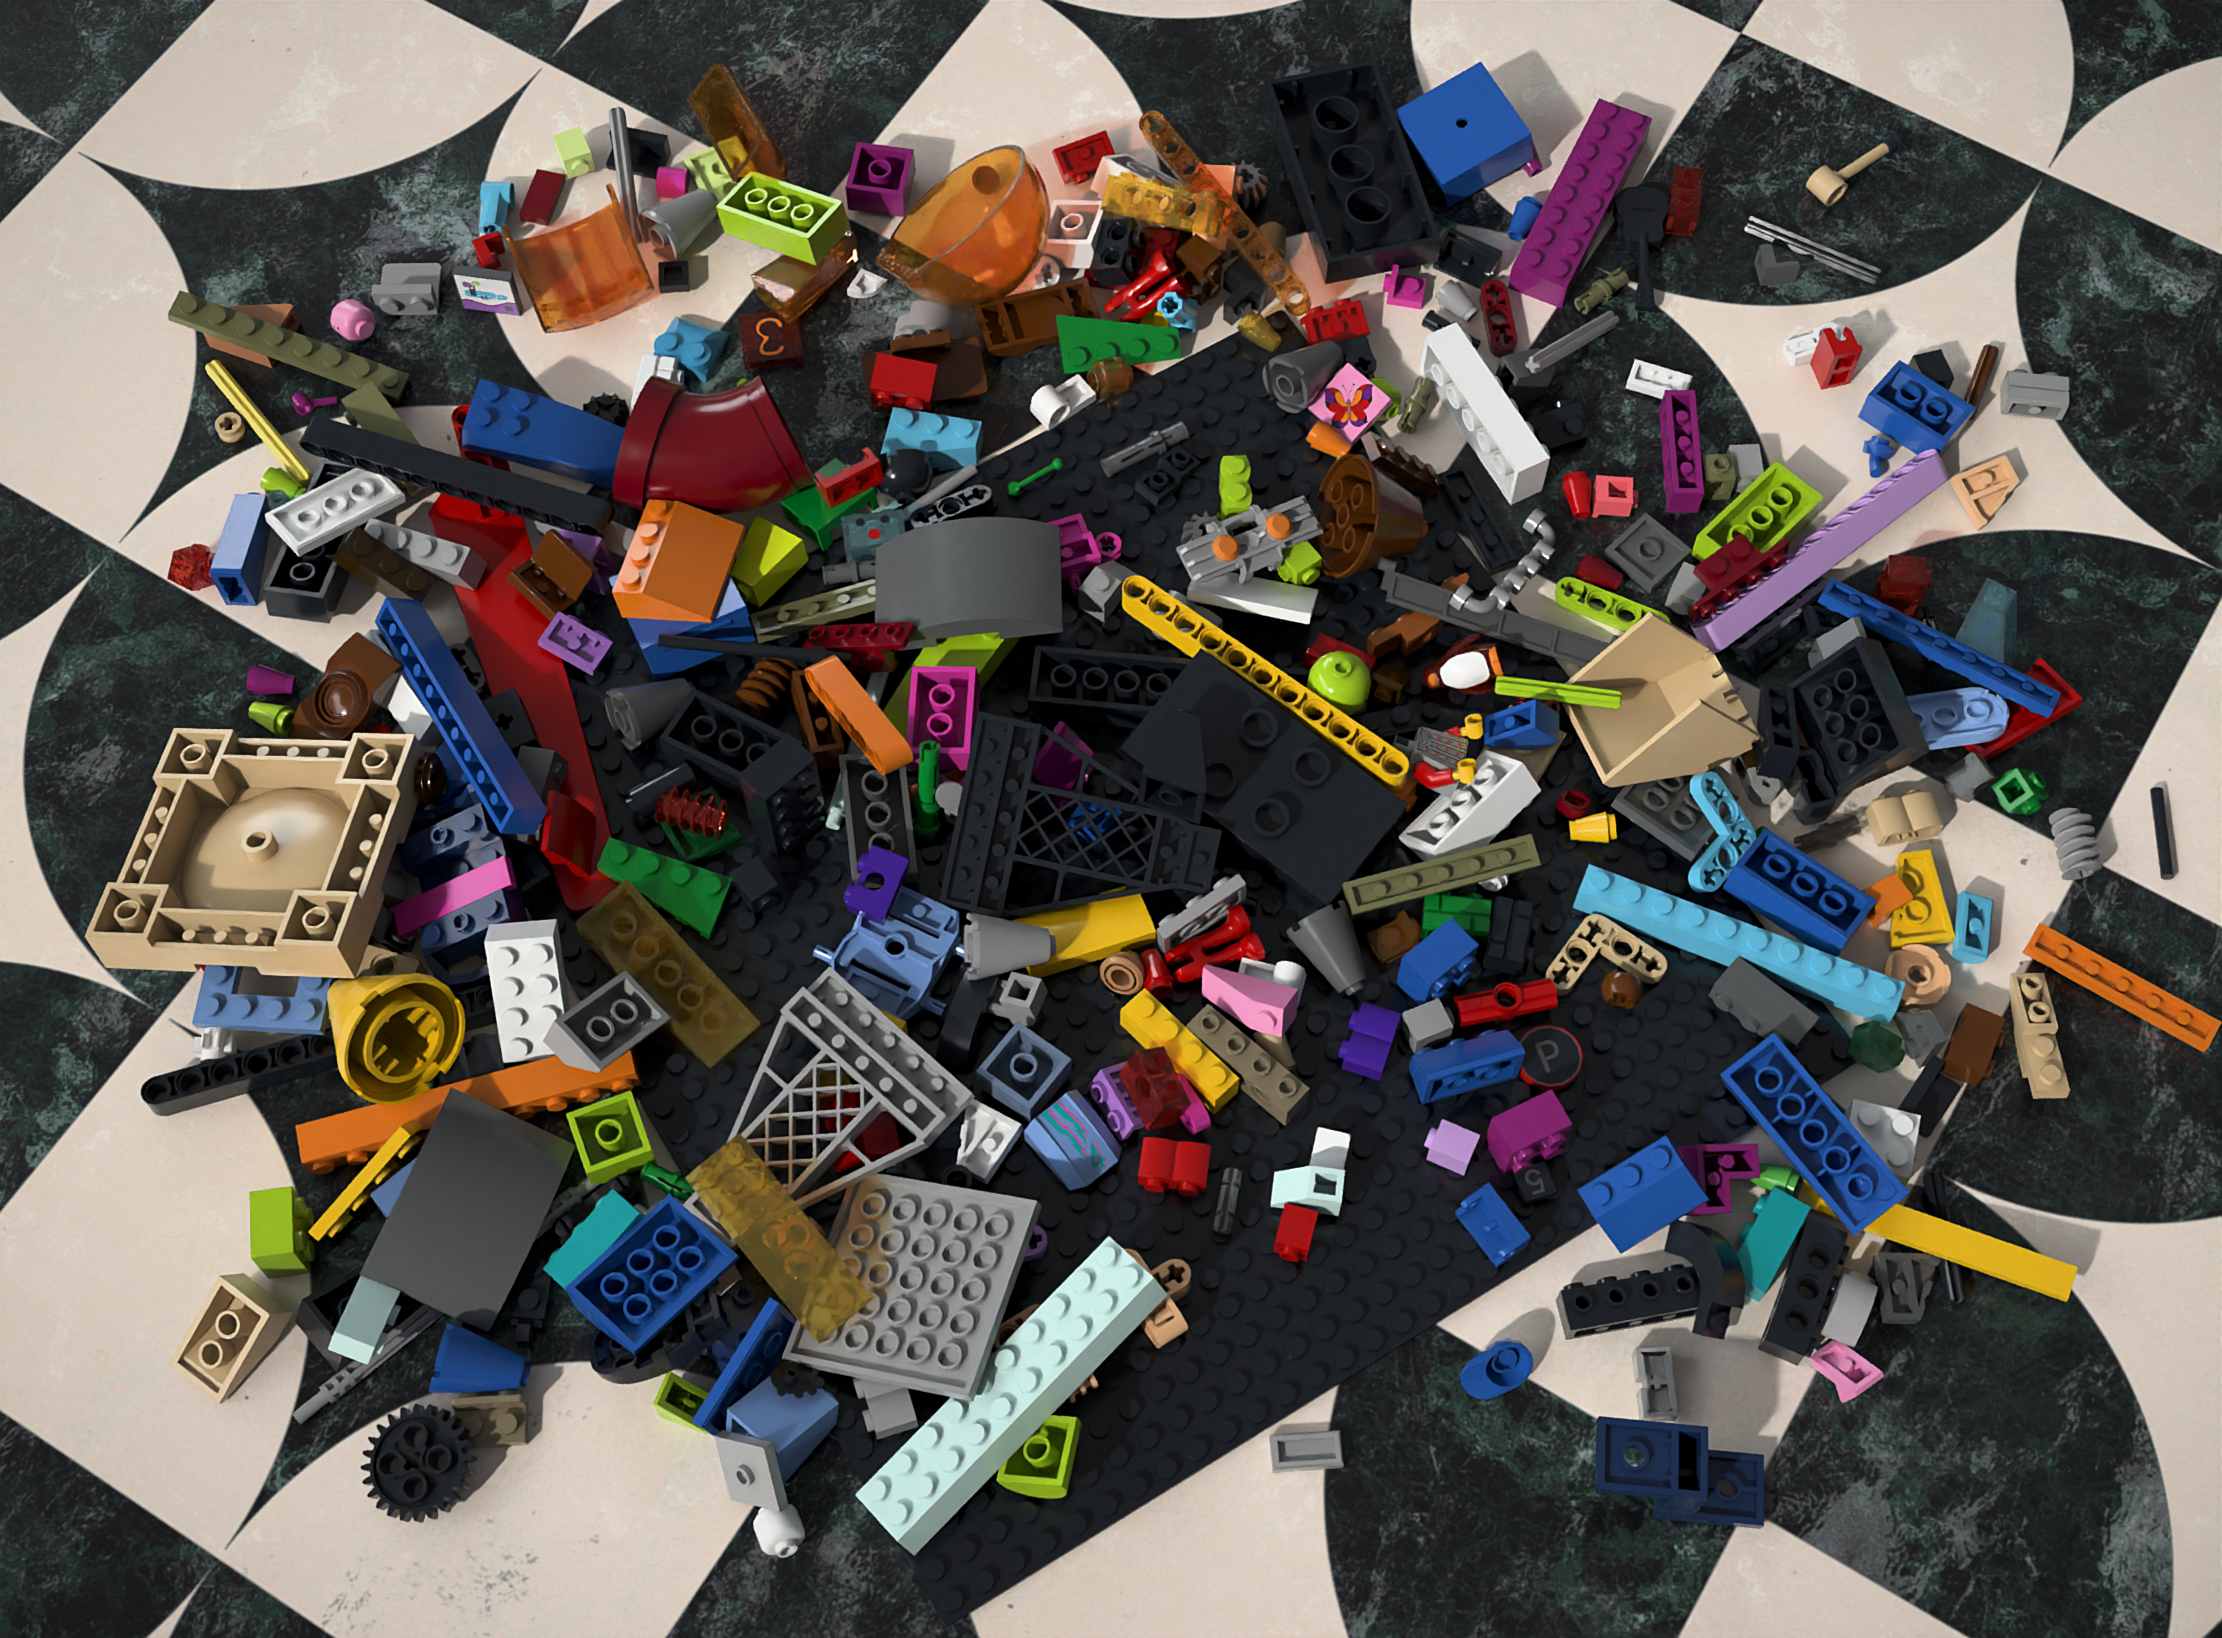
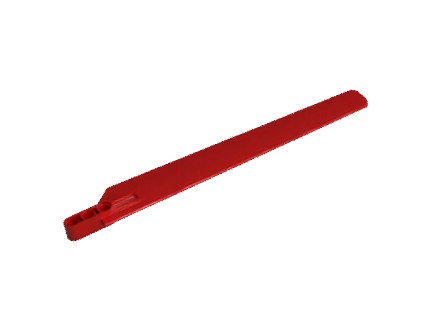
[428,405,626,914]

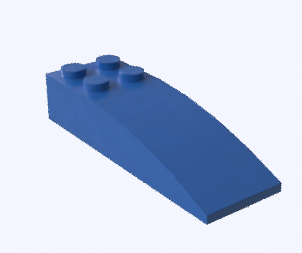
[462,379,625,490]
[1720,1033,1910,1236]

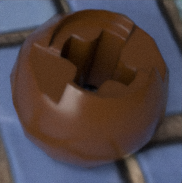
[1601,969,1643,1009]

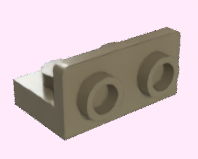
[451,1390,528,1448]

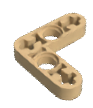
[1544,914,1667,996]

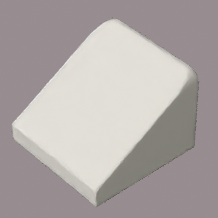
[1309,1127,1351,1170]

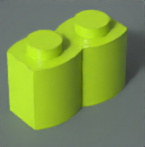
[1219,455,1252,527]

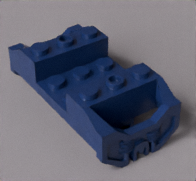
[398,783,528,993]

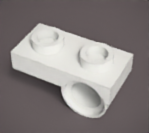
[1030,374,1096,431]
[1238,957,1307,1008]

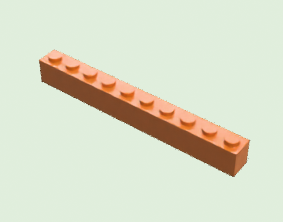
[296,1048,642,1174]

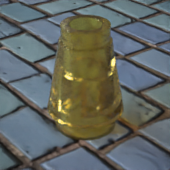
[1237,310,1282,353]

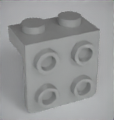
[371,263,442,315]

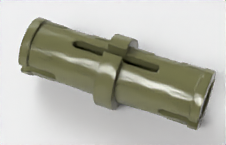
[1574,268,1629,314]
[1397,376,1434,434]

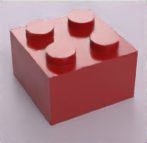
[870,353,937,413]

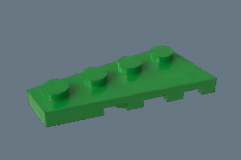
[1056,315,1182,375]
[597,837,732,940]

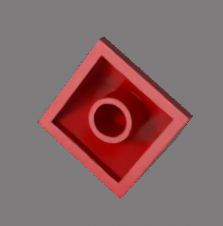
[823,1092,901,1173]

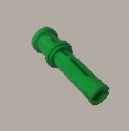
[912,741,941,836]

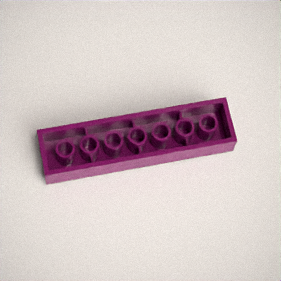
[1508,98,1652,309]

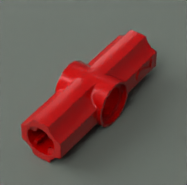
[1453,978,1558,1027]

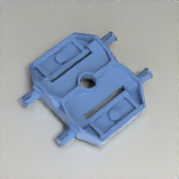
[813,885,964,1021]

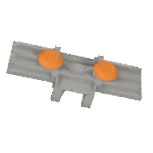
[1176,495,1324,586]

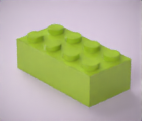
[716,171,851,265]
[1691,461,1824,562]

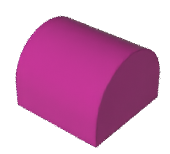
[656,166,691,198]

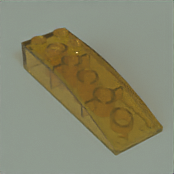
[576,879,761,1069]
[685,1133,873,1344]

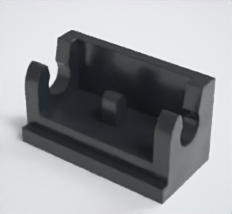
[1433,228,1503,290]

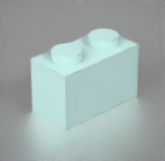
[328,1275,402,1365]

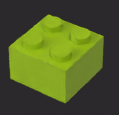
[566,1090,658,1185]
[249,1186,315,1279]

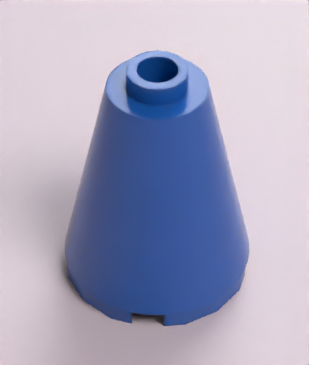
[429,1322,531,1393]

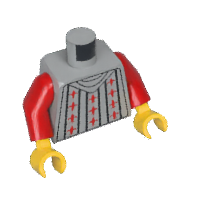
[1392,714,1484,798]

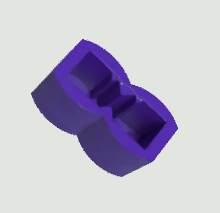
[1338,1002,1401,1081]

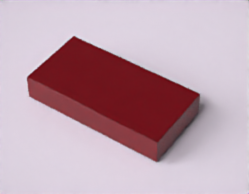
[519,169,566,226]

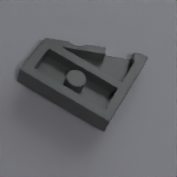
[1893,1007,1948,1068]

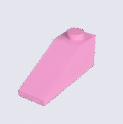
[1202,964,1298,1037]

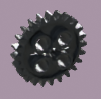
[361,1404,477,1523]

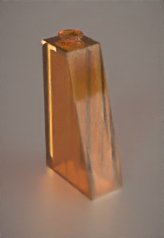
[751,230,859,325]

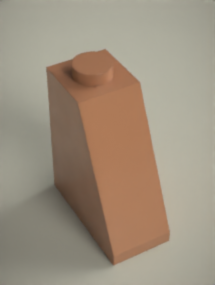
[203,303,301,368]

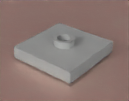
[714,1430,788,1512]

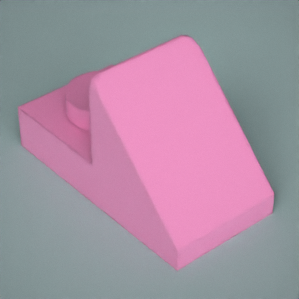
[1810,1340,1884,1403]

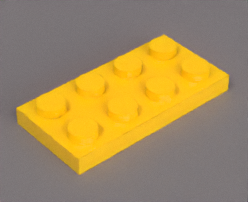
[308,1119,424,1241]

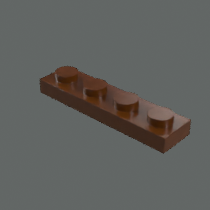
[1360,431,1440,497]

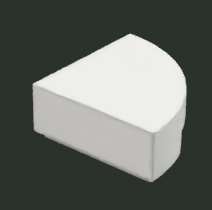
[847,268,888,298]

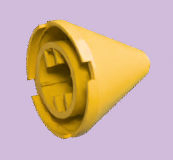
[327,973,465,1105]

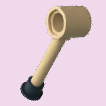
[1806,131,1903,207]

